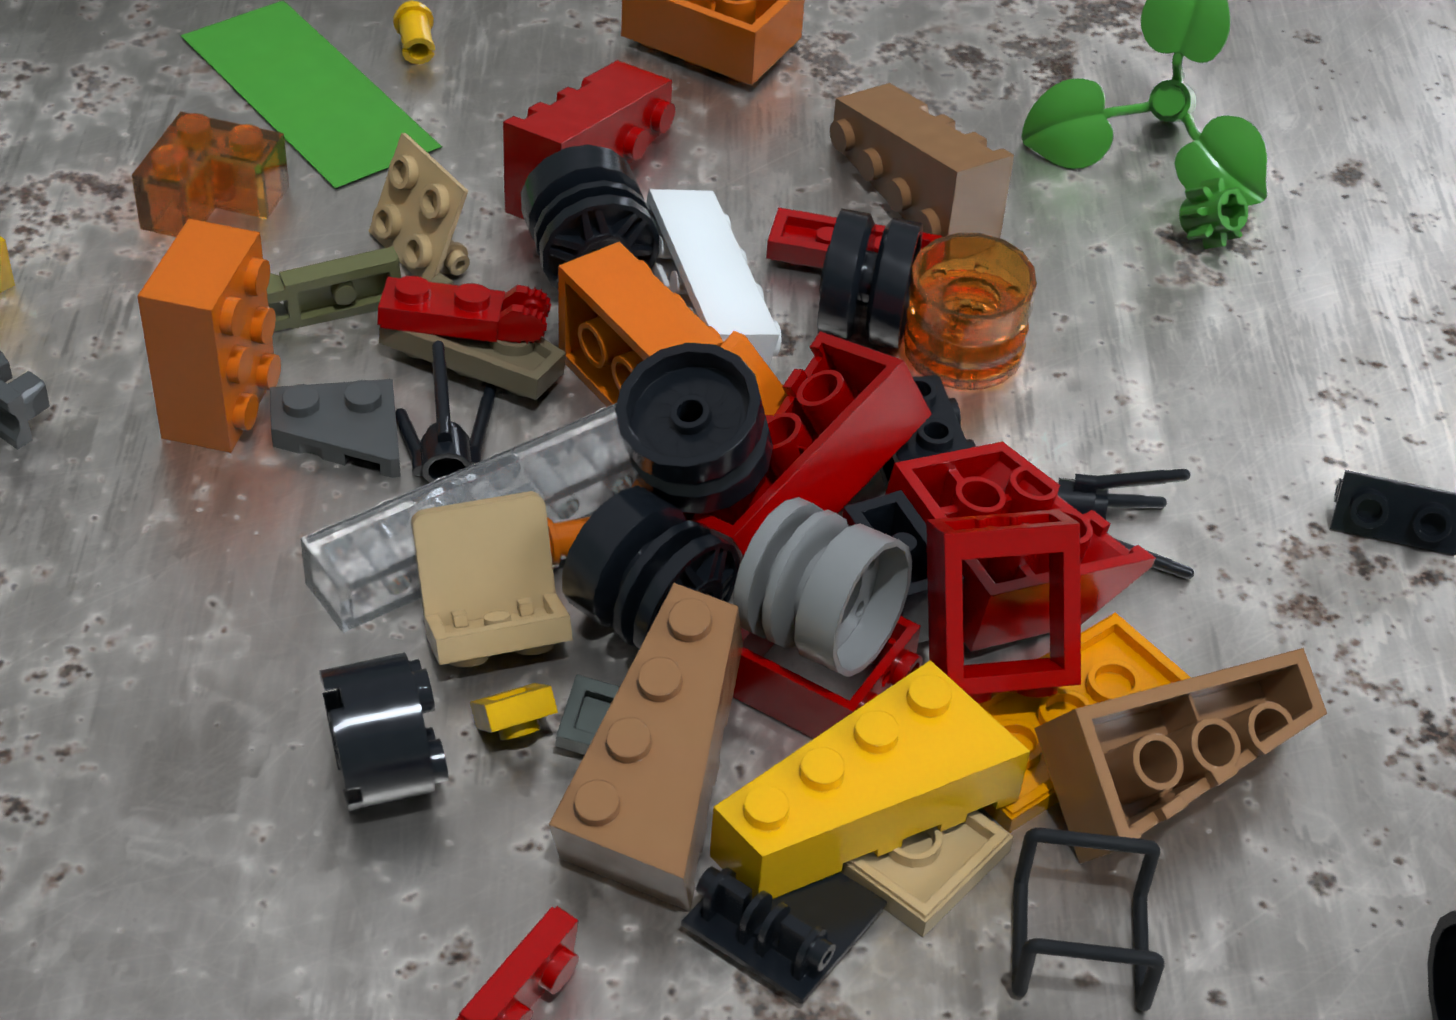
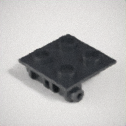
[681,866,887,1004]

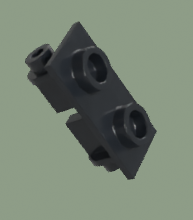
[1330,470,1456,555]

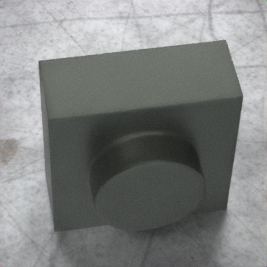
[555,674,620,755]

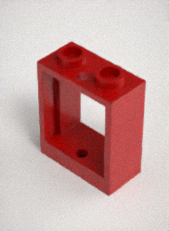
[926,509,1081,703]
[733,616,923,739]

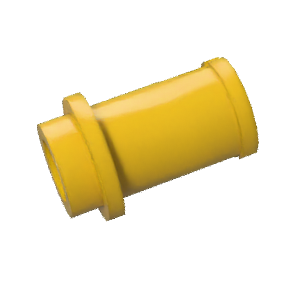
[393,1,435,64]

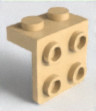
[411,491,573,667]

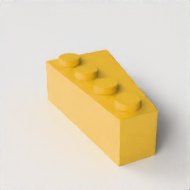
[710,660,1030,899]

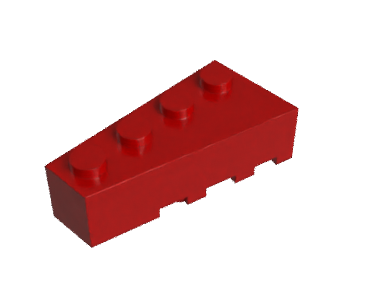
[503,60,675,220]
[692,331,932,567]

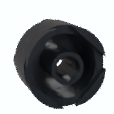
[319,652,449,812]

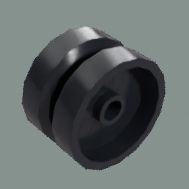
[817,209,923,350]
[615,343,773,514]

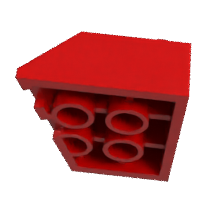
[885,441,1156,652]

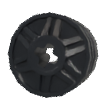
[521,144,659,290]
[562,486,740,651]

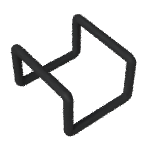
[1012,828,1165,1011]

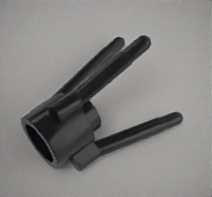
[395,340,496,487]
[1057,469,1194,579]

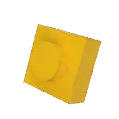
[470,683,558,740]

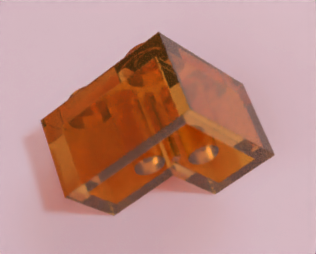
[132,112,289,237]

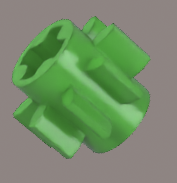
[1179,178,1248,249]

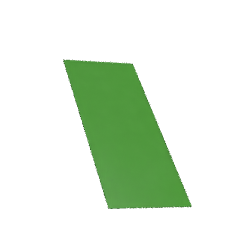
[180,0,442,189]

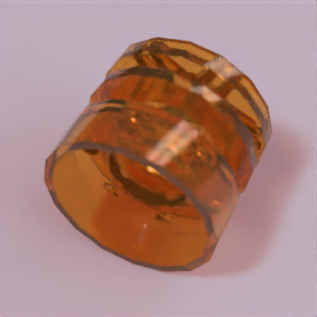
[904,233,1037,390]

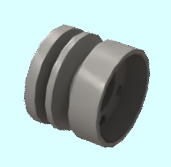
[733,497,912,677]

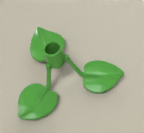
[1021,0,1267,206]

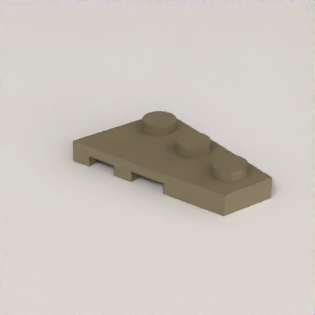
[379,273,566,400]

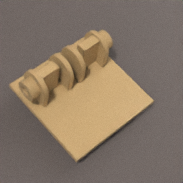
[368,133,470,281]

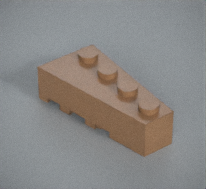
[830,83,1014,262]
[549,583,743,911]

